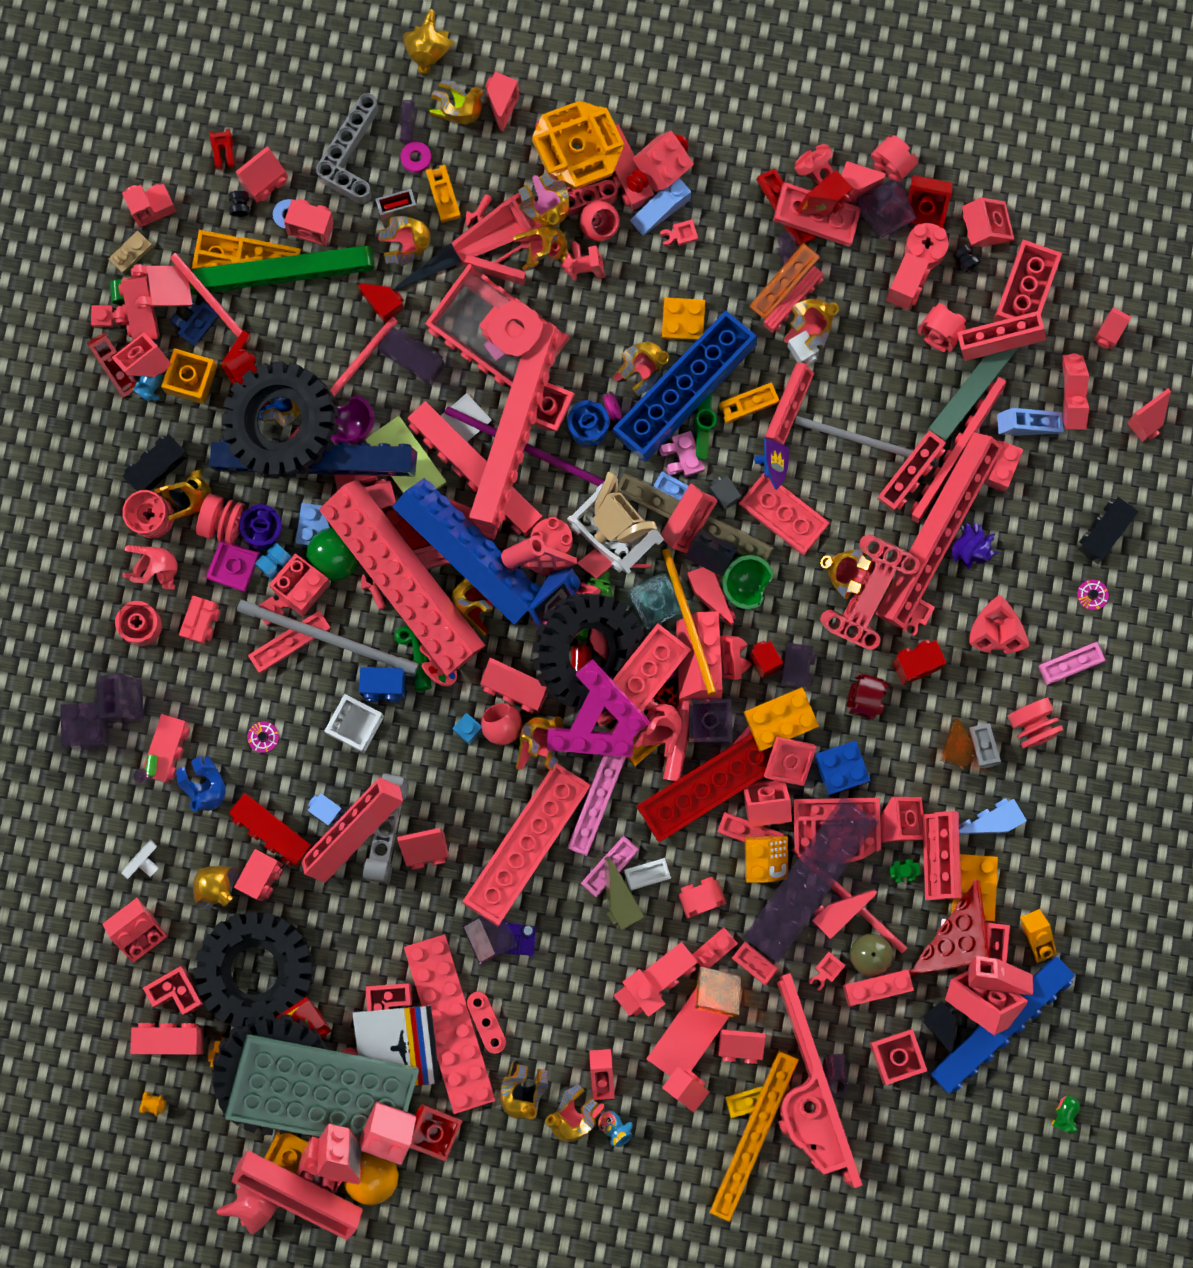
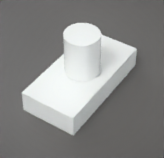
[121,839,159,879]

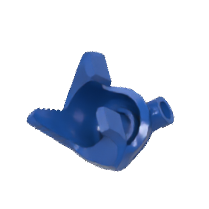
[176,756,226,811]

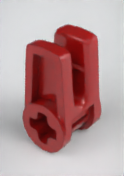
[209,129,235,170]

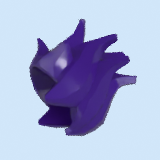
[951,523,999,569]

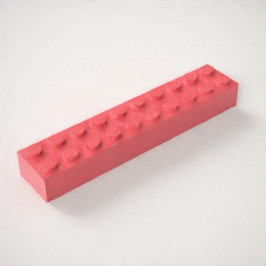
[319,479,486,676]

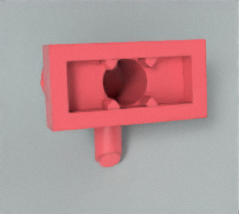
[561,241,605,280]

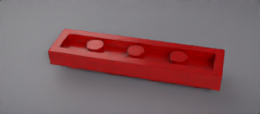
[756,169,816,248]

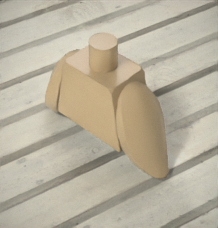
[593,472,657,544]

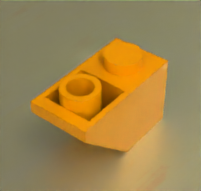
[1020,909,1057,963]

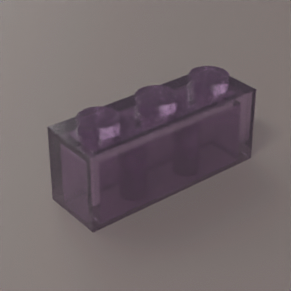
[378,327,445,386]

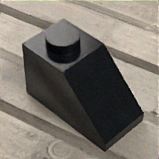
[919,1001,956,1052]

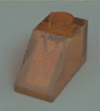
[940,718,975,769]

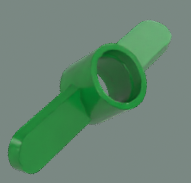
[693,392,717,460]

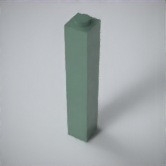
[926,347,1019,442]

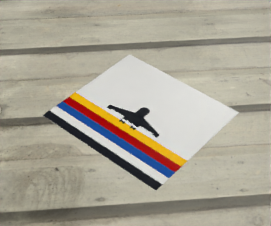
[353,1006,440,1086]

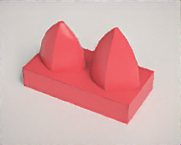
[720,635,752,680]

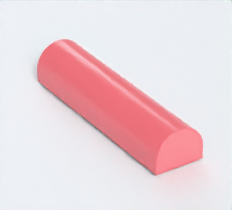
[764,363,814,445]
[663,697,695,783]

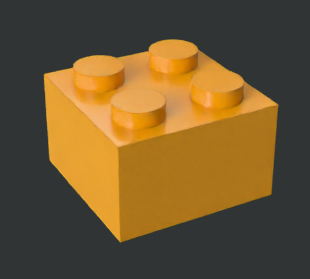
[161,348,218,405]

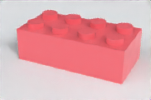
[993,240,1062,322]

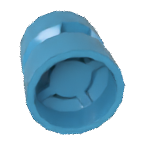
[255,542,292,580]

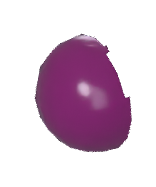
[331,395,375,446]

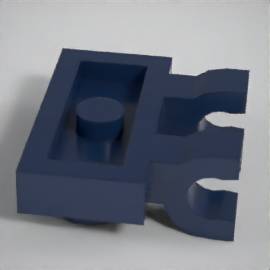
[170,301,219,347]

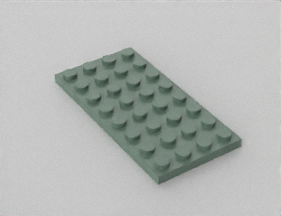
[225,1034,419,1140]

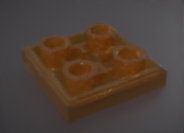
[695,967,741,1017]

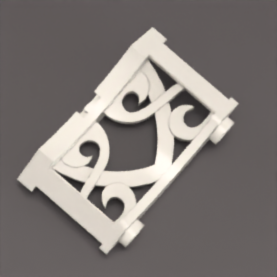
[567,484,664,574]

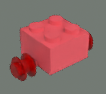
[626,130,694,193]

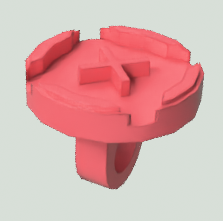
[794,144,833,184]

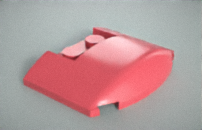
[794,798,881,863]

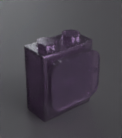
[97,674,144,724]

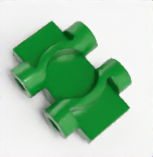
[889,859,921,883]

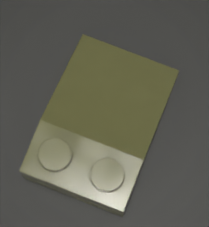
[604,857,644,930]

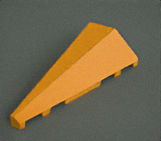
[192,230,301,269]

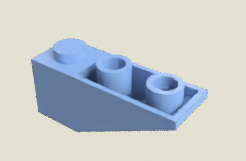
[959,798,1027,835]

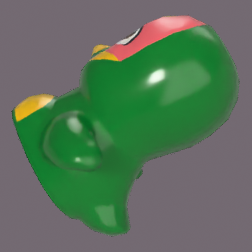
[1051,1096,1080,1134]

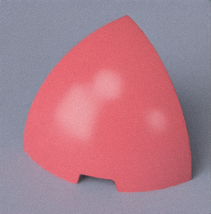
[969,595,1029,654]

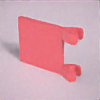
[131,264,192,309]

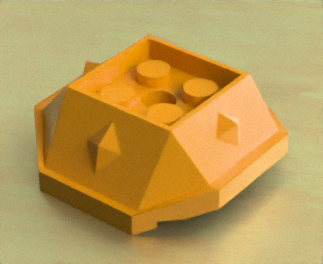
[532,101,624,190]

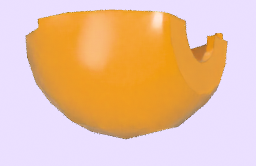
[343,1151,399,1205]

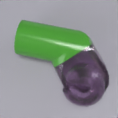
[133,755,158,783]

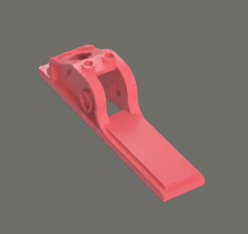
[777,973,862,1188]

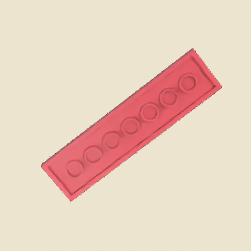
[462,764,591,927]
[404,934,496,1114]

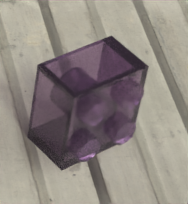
[60,702,109,750]

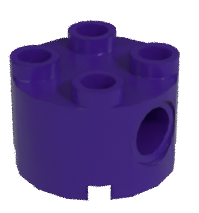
[239,504,282,550]

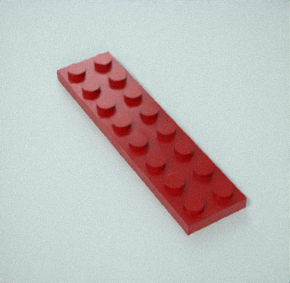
[636,733,794,842]

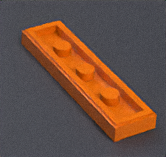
[749,243,820,320]

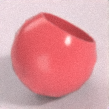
[579,201,620,242]
[481,703,523,745]

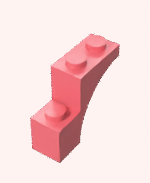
[1062,353,1089,430]

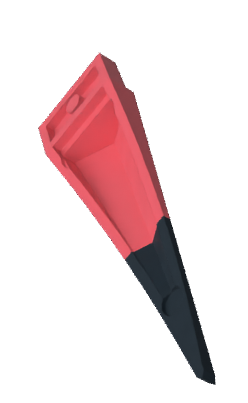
[395,192,544,289]

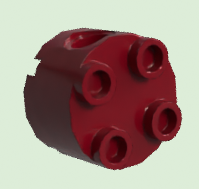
[846,672,889,720]

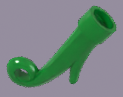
[394,626,432,691]

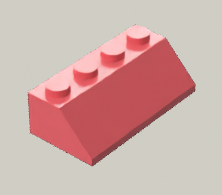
[676,611,723,701]

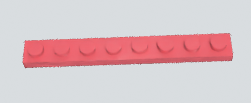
[910,377,1006,524]

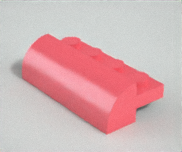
[922,811,962,901]

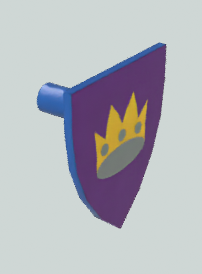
[754,438,789,490]

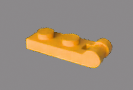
[425,164,461,223]
[718,382,780,424]

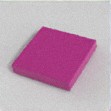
[206,541,261,593]

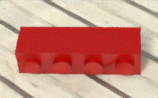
[229,793,313,867]

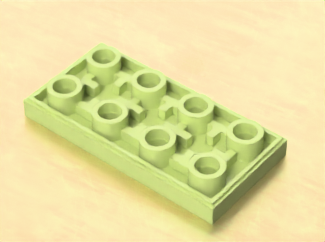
[366,416,447,494]

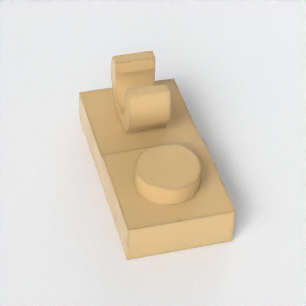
[108,230,153,275]

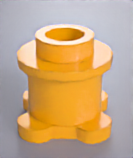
[139,1091,166,1117]

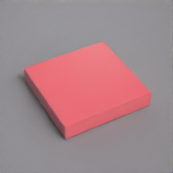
[764,736,817,786]

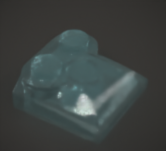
[628,573,681,630]

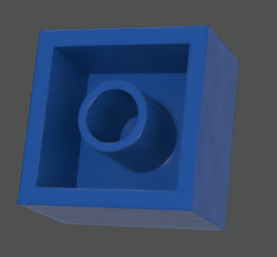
[359,667,406,703]
[814,740,871,797]

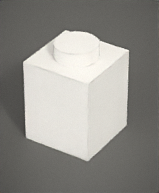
[787,330,819,366]

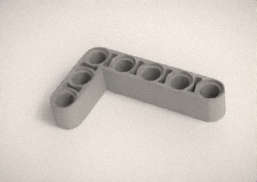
[316,93,378,204]

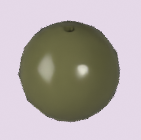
[850,934,893,977]

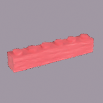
[763,266,824,333]

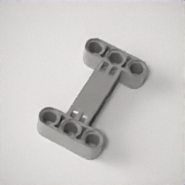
[363,773,409,884]

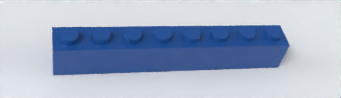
[928,956,1075,1094]

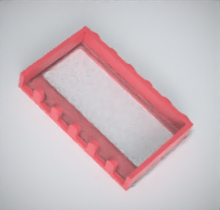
[425,264,570,387]

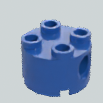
[567,400,609,447]

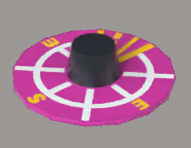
[1077,579,1109,610]
[247,721,279,753]

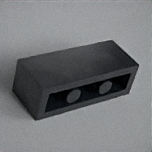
[122,434,189,491]
[1078,497,1139,564]

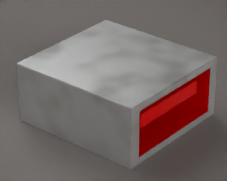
[376,189,419,228]

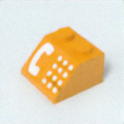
[745,836,788,883]

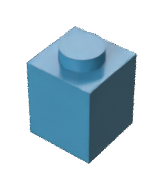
[452,713,482,746]

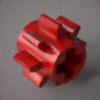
[653,685,679,707]

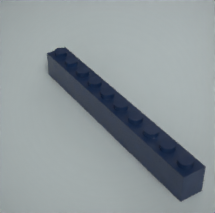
[209,439,418,477]

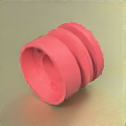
[123,490,175,538]
[196,493,245,546]
[1007,697,1064,749]

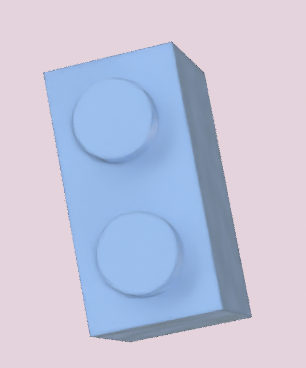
[308,793,346,827]

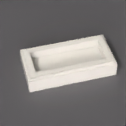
[624,858,671,891]

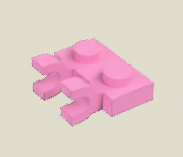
[659,431,705,477]

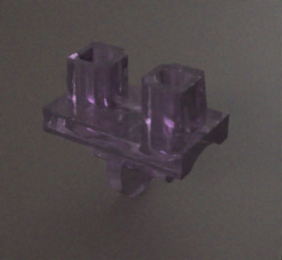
[775,232,799,265]

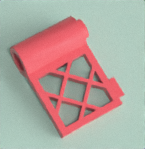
[501,536,577,576]

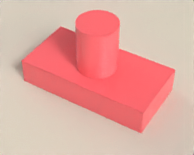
[622,969,665,1017]

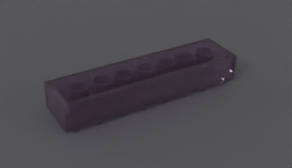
[743,796,879,963]

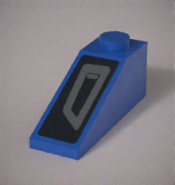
[528,567,581,626]

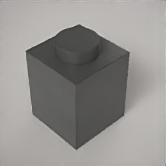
[709,476,741,511]

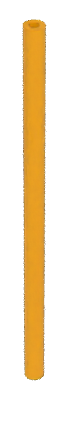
[662,548,717,696]

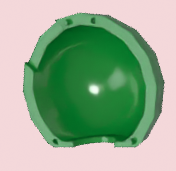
[306,527,359,581]
[722,555,774,609]

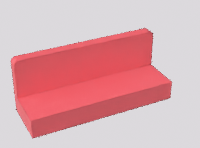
[660,484,718,554]

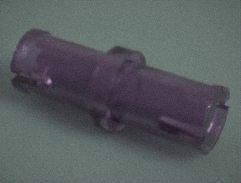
[399,100,415,144]

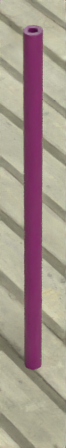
[445,406,605,486]

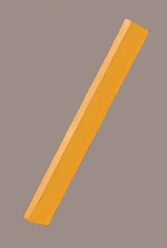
[709,1050,799,1222]

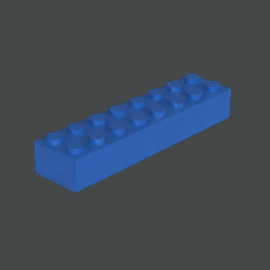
[613,310,757,463]
[393,478,540,625]

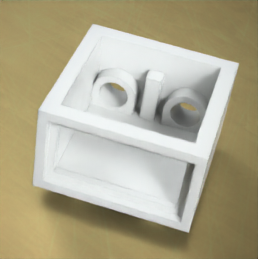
[324,694,384,754]

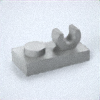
[969,723,1001,769]

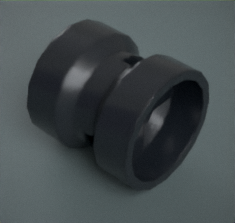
[228,191,250,217]
[952,244,981,273]

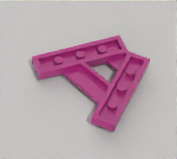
[547,659,650,757]

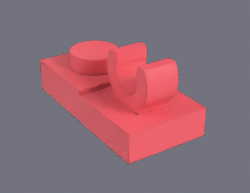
[692,928,738,971]

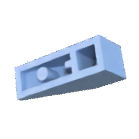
[630,178,691,237]
[997,408,1064,436]

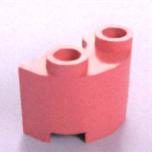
[678,876,727,919]

